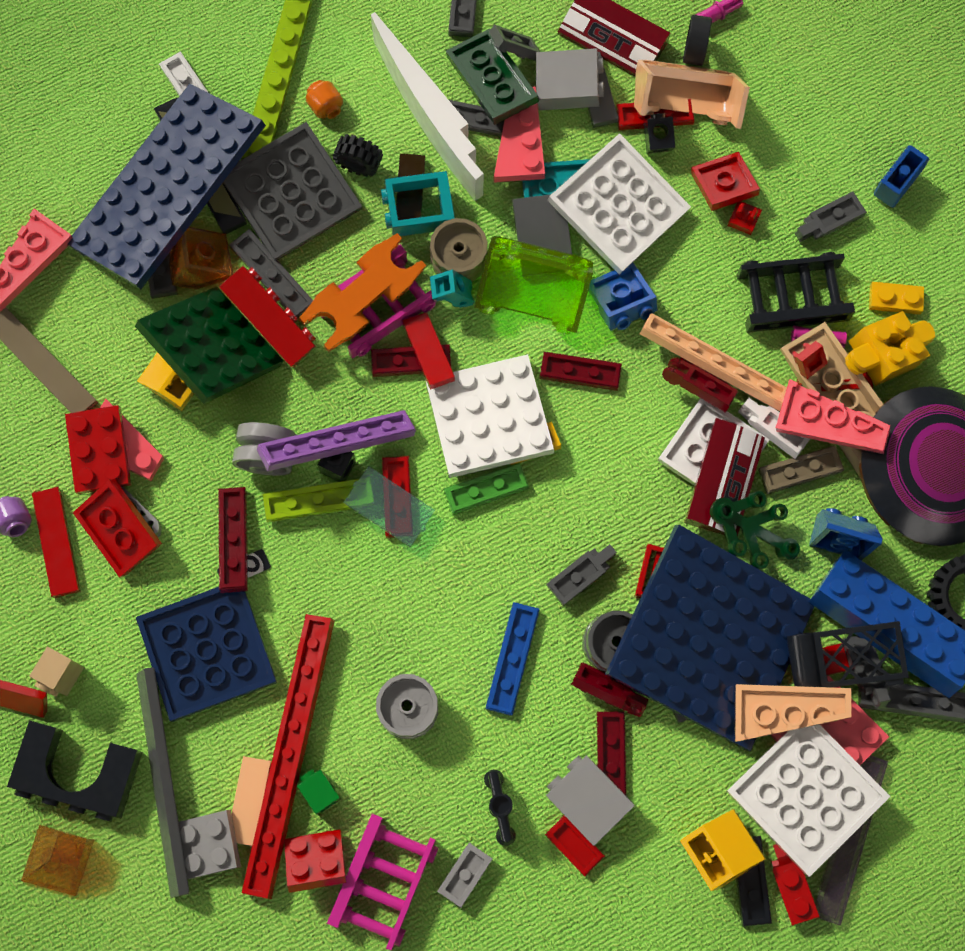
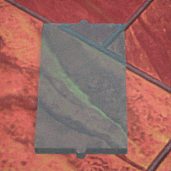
[344,466,435,547]

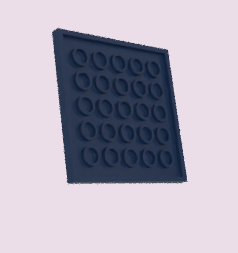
[605,524,814,751]

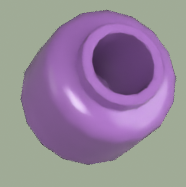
[0,496,32,537]

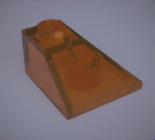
[169,227,233,289]
[21,825,94,896]

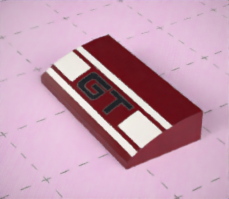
[557,0,670,77]
[684,418,765,537]

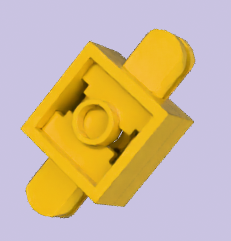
[845,311,935,386]

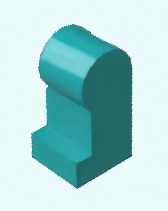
[430,269,475,308]

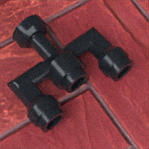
[484,769,516,846]

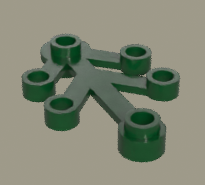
[710,491,800,569]

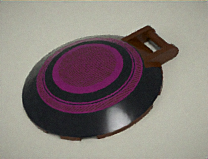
[859,386,965,547]

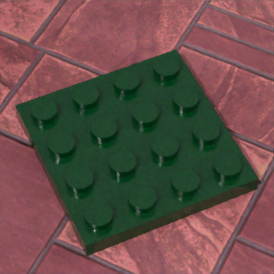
[135,286,284,404]

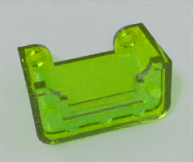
[474,236,593,334]

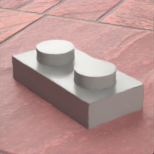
[437,843,493,908]

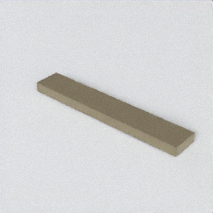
[0,307,98,413]

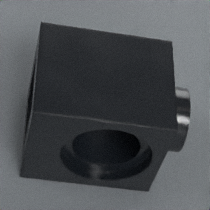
[644,113,676,154]
[317,451,356,482]

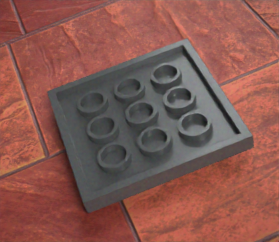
[223,122,362,260]

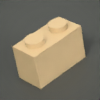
[29,646,84,697]

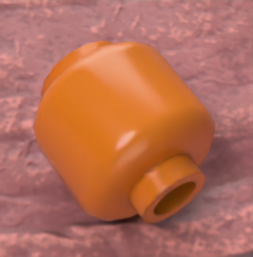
[306,80,343,119]

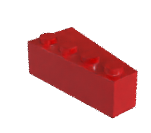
[219,266,316,368]

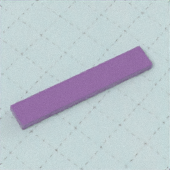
[257,410,416,471]

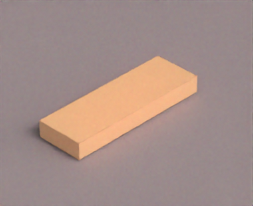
[232,756,272,846]

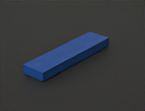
[485,602,540,716]

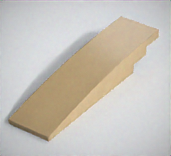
[780,322,897,532]

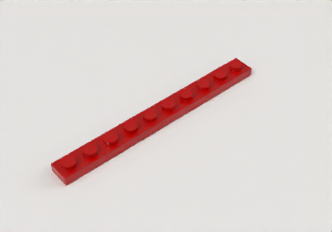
[241,614,335,899]

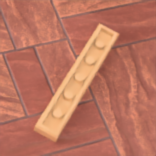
[640,313,787,411]

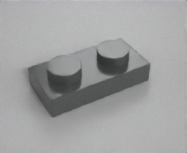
[489,24,540,61]

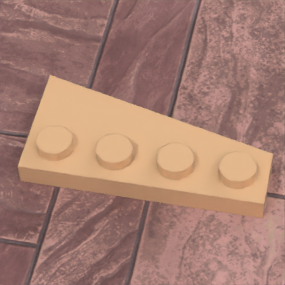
[735,684,851,742]

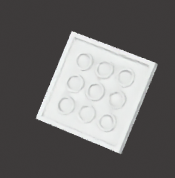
[547,133,691,275]
[425,354,554,478]
[726,724,890,877]

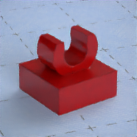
[727,201,762,235]
[792,341,828,379]

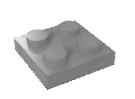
[179,810,241,880]

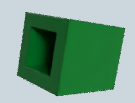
[297,769,341,815]

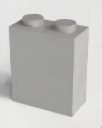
[536,48,604,110]
[546,755,635,846]

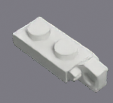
[738,398,810,459]

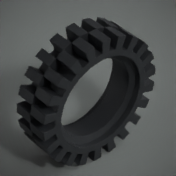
[927,554,965,630]

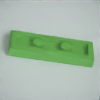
[444,463,529,515]

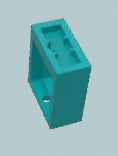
[381,171,455,236]

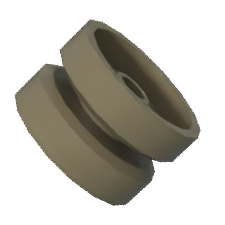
[430,218,488,282]

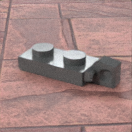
[795,192,867,242]
[546,544,617,606]
[843,636,890,709]

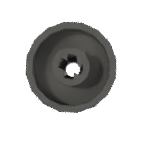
[582,611,633,673]

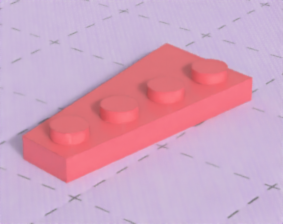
[776,379,890,454]

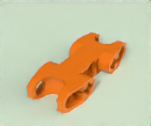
[299,233,427,352]

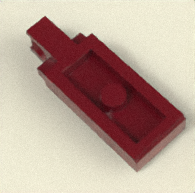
[571,662,649,717]

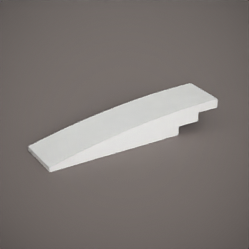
[371,12,484,201]

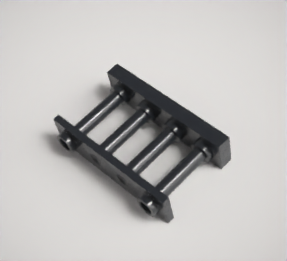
[737,252,855,333]

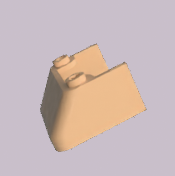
[634,60,750,129]

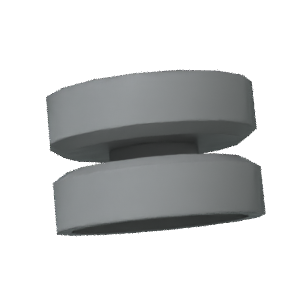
[232,422,296,476]
[376,674,438,739]

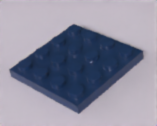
[136,587,277,722]

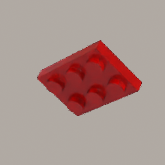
[65,405,131,494]
[73,479,162,578]

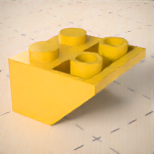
[137,352,194,411]
[680,809,766,891]

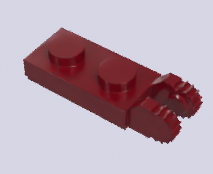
[662,357,738,413]

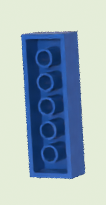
[809,550,965,698]

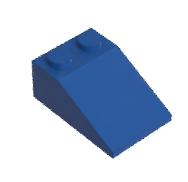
[809,508,883,561]

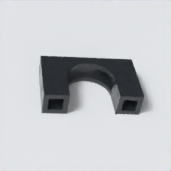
[7,720,143,822]

